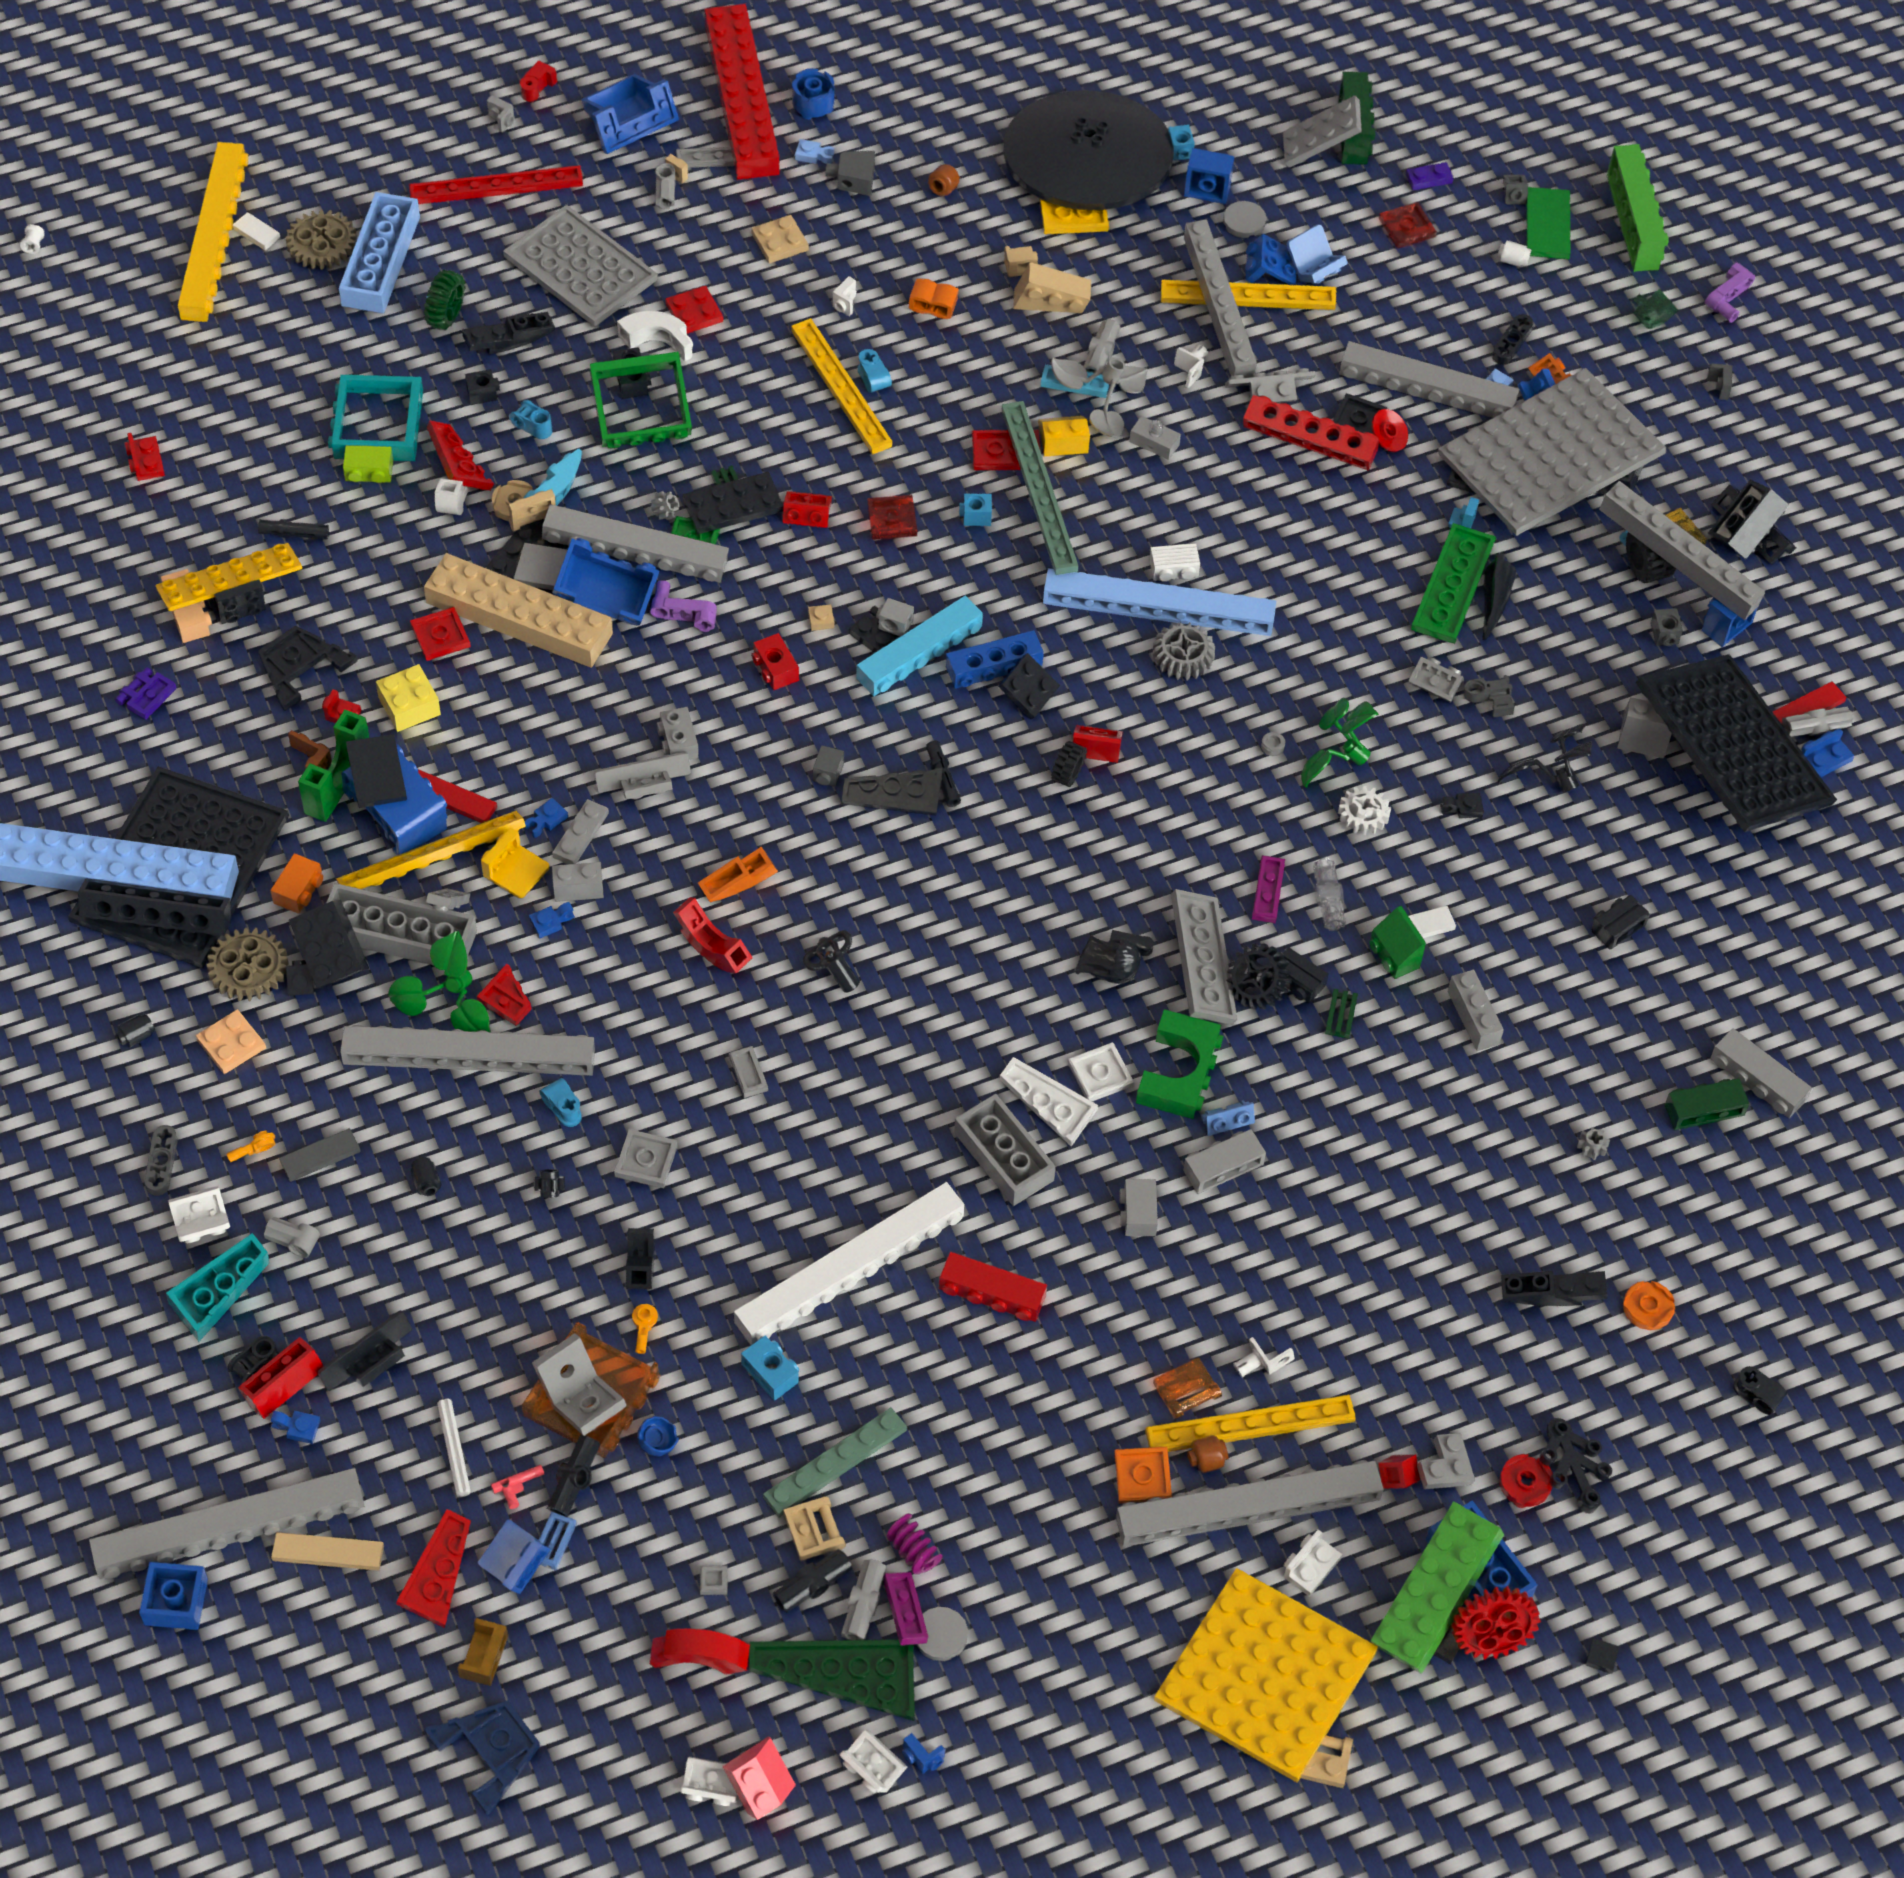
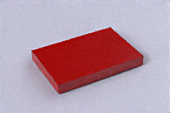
[972,430,1040,470]

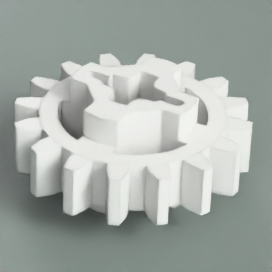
[1338,786,1391,835]

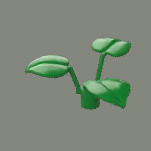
[1301,698,1379,788]
[388,931,491,1033]

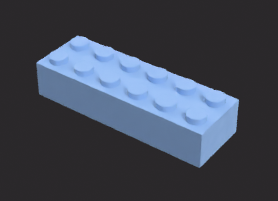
[339,192,420,314]

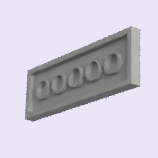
[1171,889,1237,1025]

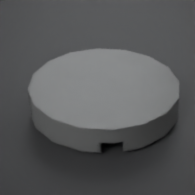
[1223,201,1266,238]
[917,1607,968,1661]

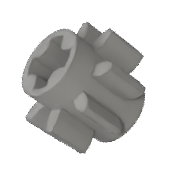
[651,491,679,520]
[1577,1127,1610,1160]

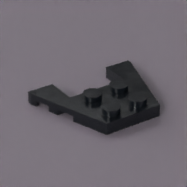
[258,626,358,711]

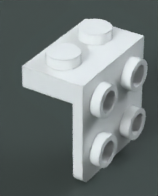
[168,1186,230,1243]

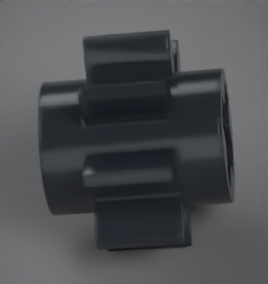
[534,1169,565,1198]

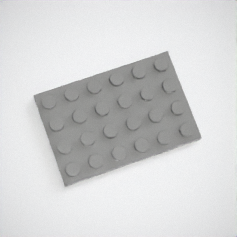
[503,205,658,327]

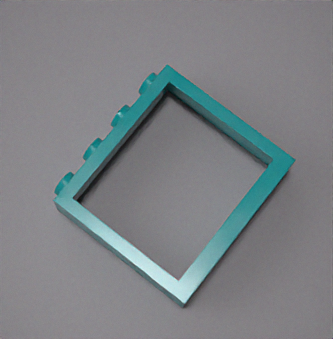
[328,374,423,461]

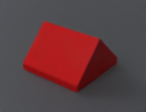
[1073,725,1123,763]

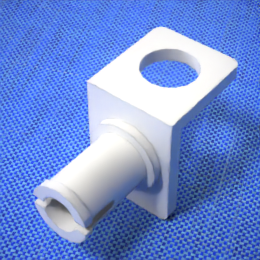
[1174,344,1207,388]
[1233,1337,1294,1378]

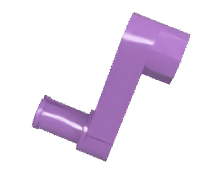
[1705,263,1755,323]
[650,580,717,632]

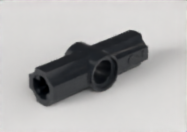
[547,1435,601,1517]
[773,1549,852,1613]

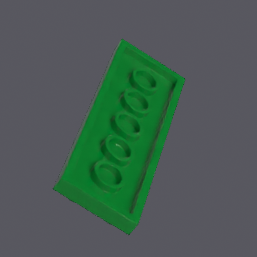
[1411,523,1496,644]

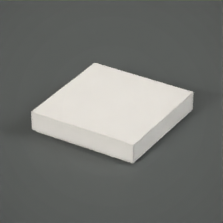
[1068,1042,1134,1101]

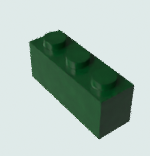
[1665,1078,1750,1130]

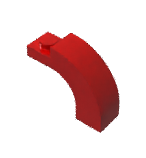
[673,897,753,973]
[649,1629,750,1675]

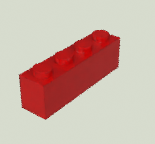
[939,1252,1047,1322]

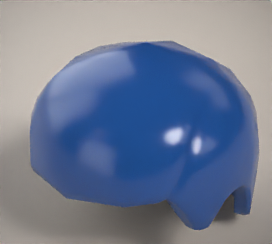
[637,1416,679,1457]

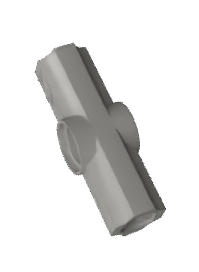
[1083,319,1120,374]
[1782,706,1853,737]
[842,1559,886,1640]

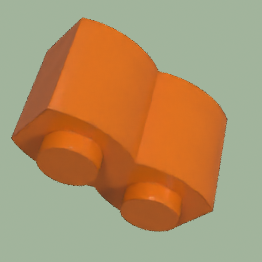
[909,278,959,319]

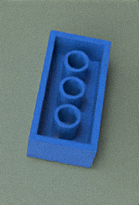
[1425,1500,1538,1601]

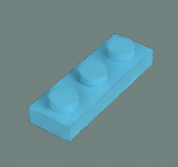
[1041,364,1109,398]

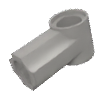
[656,163,676,209]
[264,1217,320,1258]

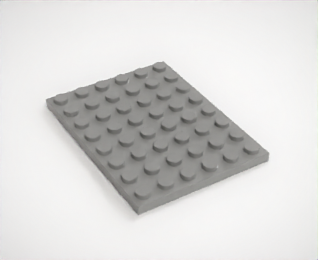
[1438,368,1666,536]

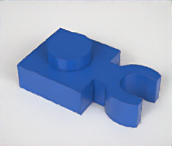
[524,798,568,838]

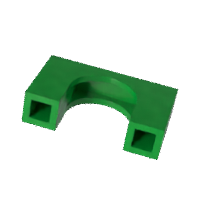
[298,710,369,822]
[1136,1009,1224,1119]

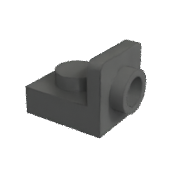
[1503,175,1528,204]
[1707,364,1732,400]

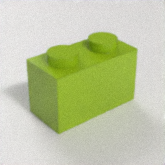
[343,445,393,483]

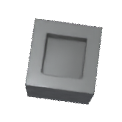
[876,598,914,636]

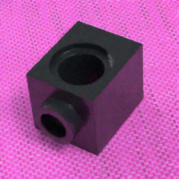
[465,369,500,405]

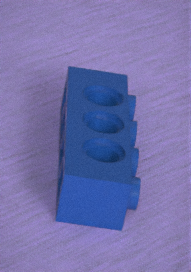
[946,630,1044,689]

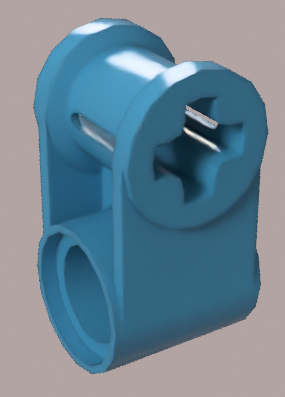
[857,349,892,393]
[509,400,552,439]
[539,1078,582,1127]

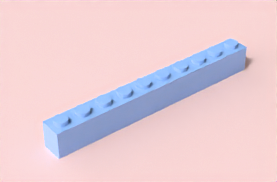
[1043,568,1276,636]

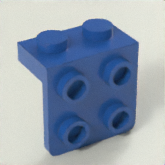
[1245,234,1296,285]

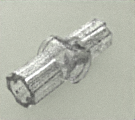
[1313,858,1346,931]

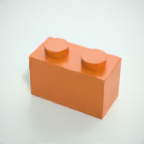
[270,853,323,914]

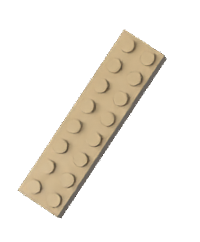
[424,553,613,668]

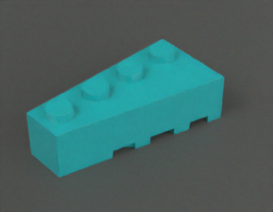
[166,1233,269,1342]

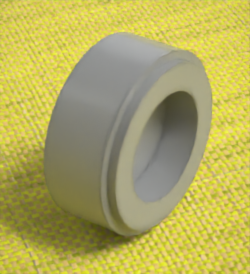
[1261,732,1285,756]

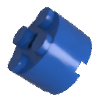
[792,68,835,119]

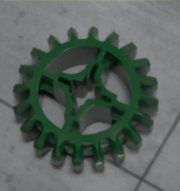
[424,270,466,330]

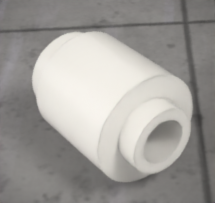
[1498,240,1531,267]

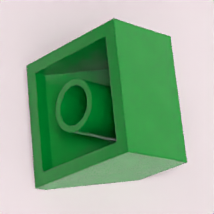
[1370,906,1426,979]

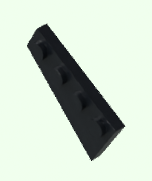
[842,768,943,816]

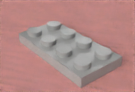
[1283,95,1362,168]

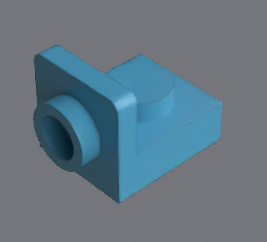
[1448,497,1479,528]

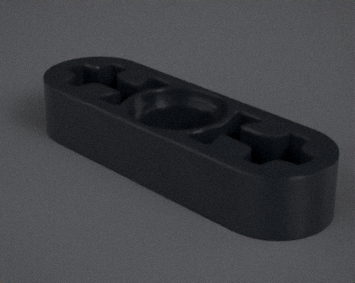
[1492,314,1533,365]

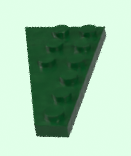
[750,1640,915,1721]

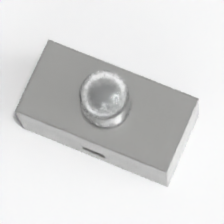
[1130,416,1181,460]

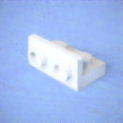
[1284,1530,1342,1597]

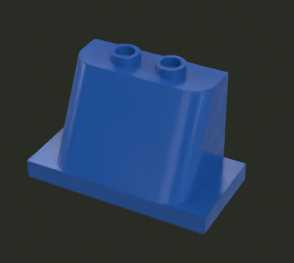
[581,74,679,154]

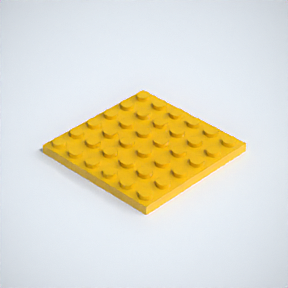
[1154,1568,1378,1782]

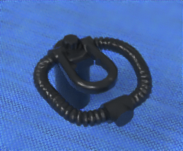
[803,930,860,993]

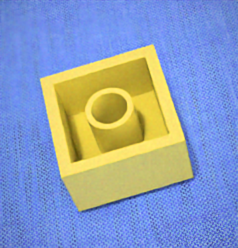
[376,664,441,732]

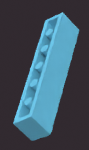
[856,596,983,696]

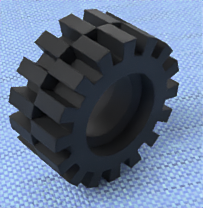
[1051,741,1087,787]

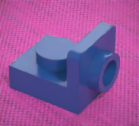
[1518,369,1555,401]

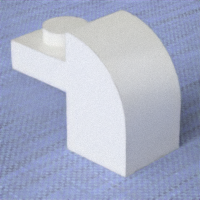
[435,478,469,515]

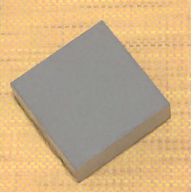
[700,1566,727,1595]

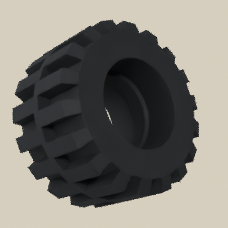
[1626,532,1676,583]

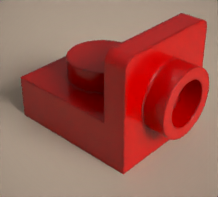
[322,689,361,723]

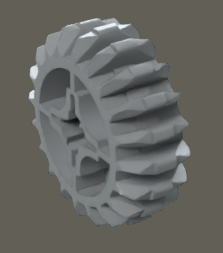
[1152,621,1215,680]

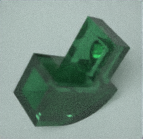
[1633,289,1679,329]

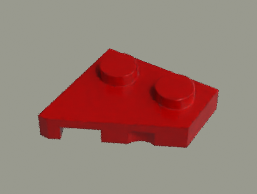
[477,964,532,1026]

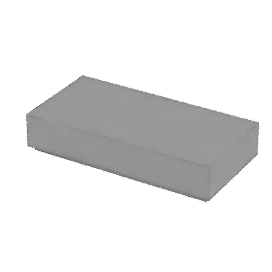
[729,1046,768,1098]

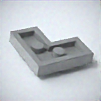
[1417,1433,1475,1489]

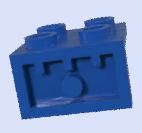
[478,1520,551,1594]

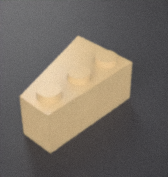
[1013,262,1091,313]

